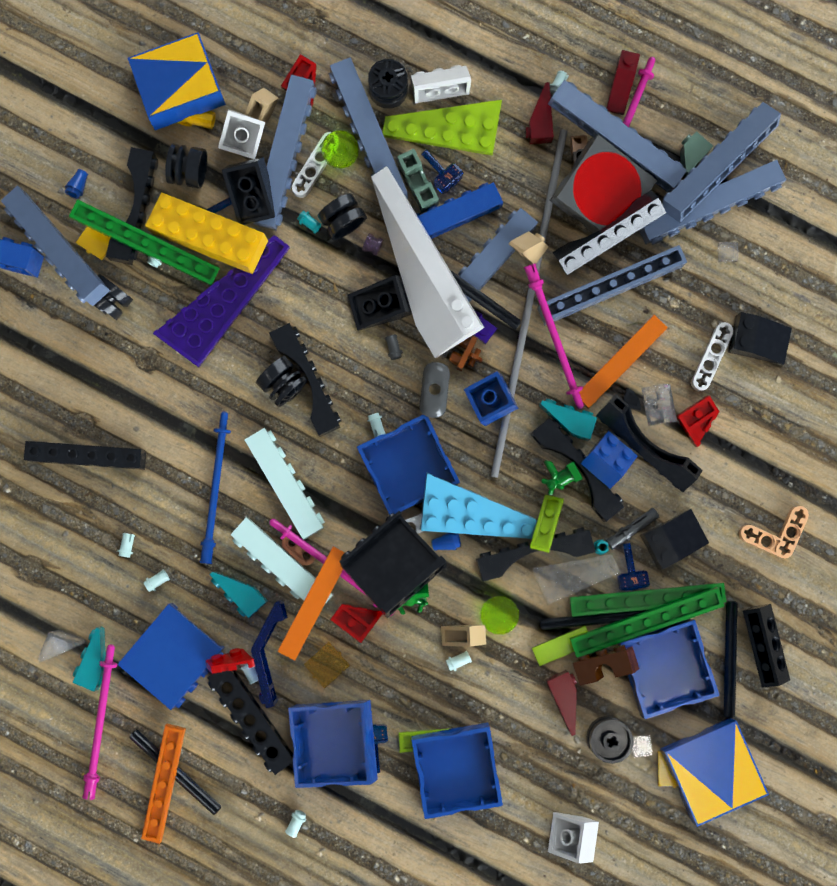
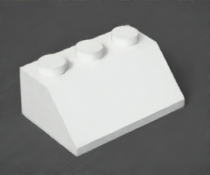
[411,65,471,104]

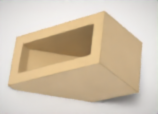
[245,88,279,123]
[509,231,548,264]
[441,625,486,647]

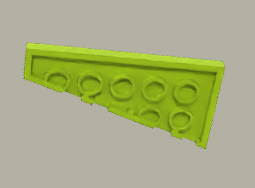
[383,100,502,156]

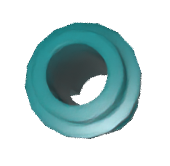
[297,211,322,233]
[593,539,609,555]

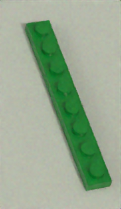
[69,199,220,286]
[569,583,726,617]
[569,587,724,658]

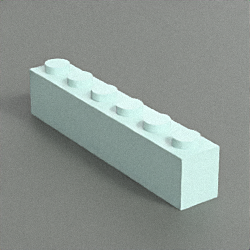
[244,428,325,540]
[231,517,334,604]

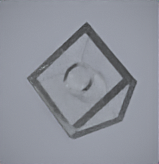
[38,630,87,663]

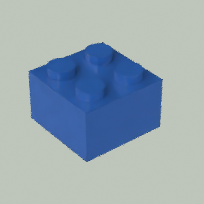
[0,237,44,278]
[464,371,519,426]
[581,431,638,489]

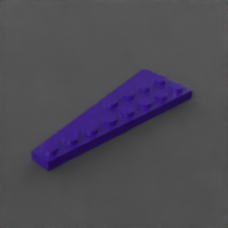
[153,235,290,368]

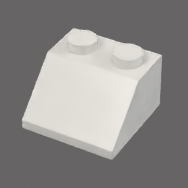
[218,109,265,159]
[548,812,599,863]

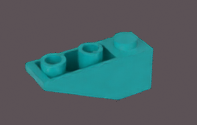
[539,399,597,441]
[209,571,268,618]
[72,626,106,692]

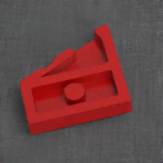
[281,54,317,106]
[676,395,720,447]
[330,604,383,643]
[205,648,255,674]

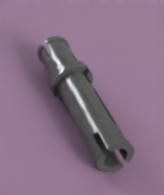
[606,507,660,550]

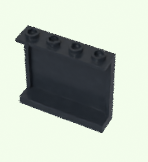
[339,511,447,618]

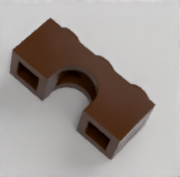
[573,645,640,686]

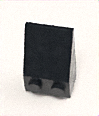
[222,157,275,225]
[348,275,412,331]
[728,312,792,365]
[640,509,709,570]

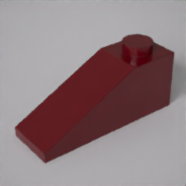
[606,50,640,115]
[525,82,554,145]
[545,670,577,736]

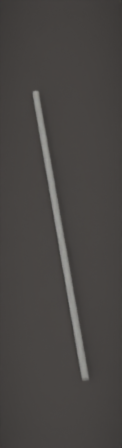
[490,129,567,478]

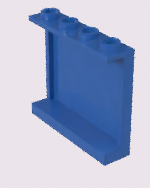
[118,603,225,710]

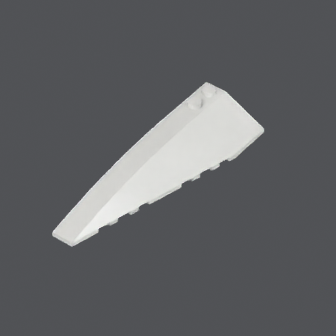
[371,166,484,358]

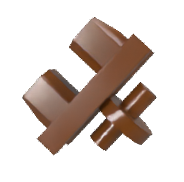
[449,336,483,372]

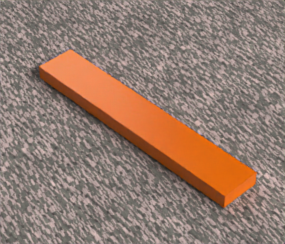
[579,315,668,409]
[278,546,345,661]
[141,724,186,844]

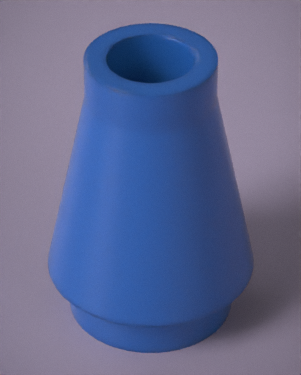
[65,169,88,199]
[432,533,461,551]

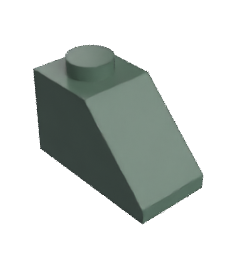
[680,131,713,179]

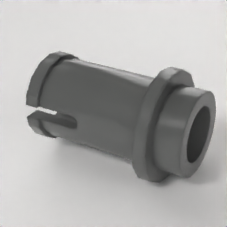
[385,334,403,360]

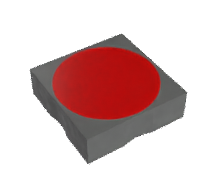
[549,134,657,233]

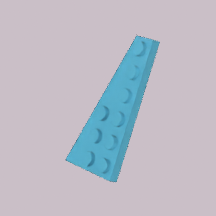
[420,472,537,539]

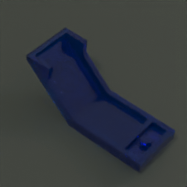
[251,599,288,708]

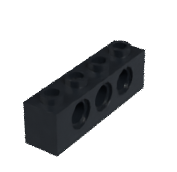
[743,604,790,688]

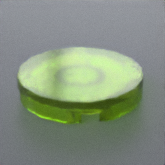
[321,130,359,169]
[480,596,519,635]

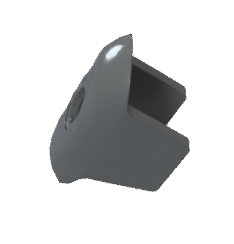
[419,362,450,418]

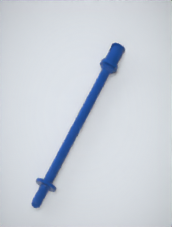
[200,411,231,564]

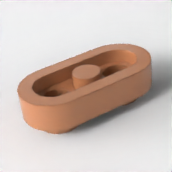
[282,534,316,565]

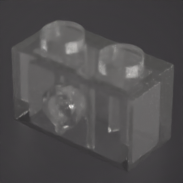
[642,384,677,426]

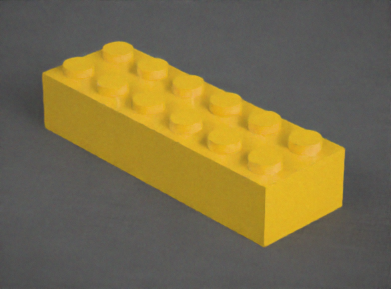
[145,192,268,274]

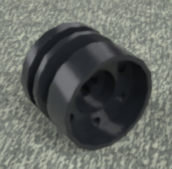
[368,59,408,109]
[165,143,207,189]
[256,356,307,407]

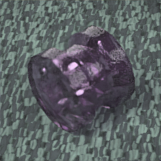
[362,233,384,256]

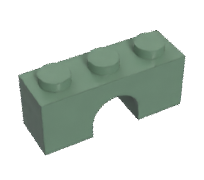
[397,149,439,213]

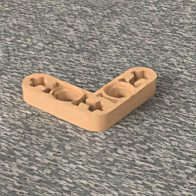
[738,506,809,558]

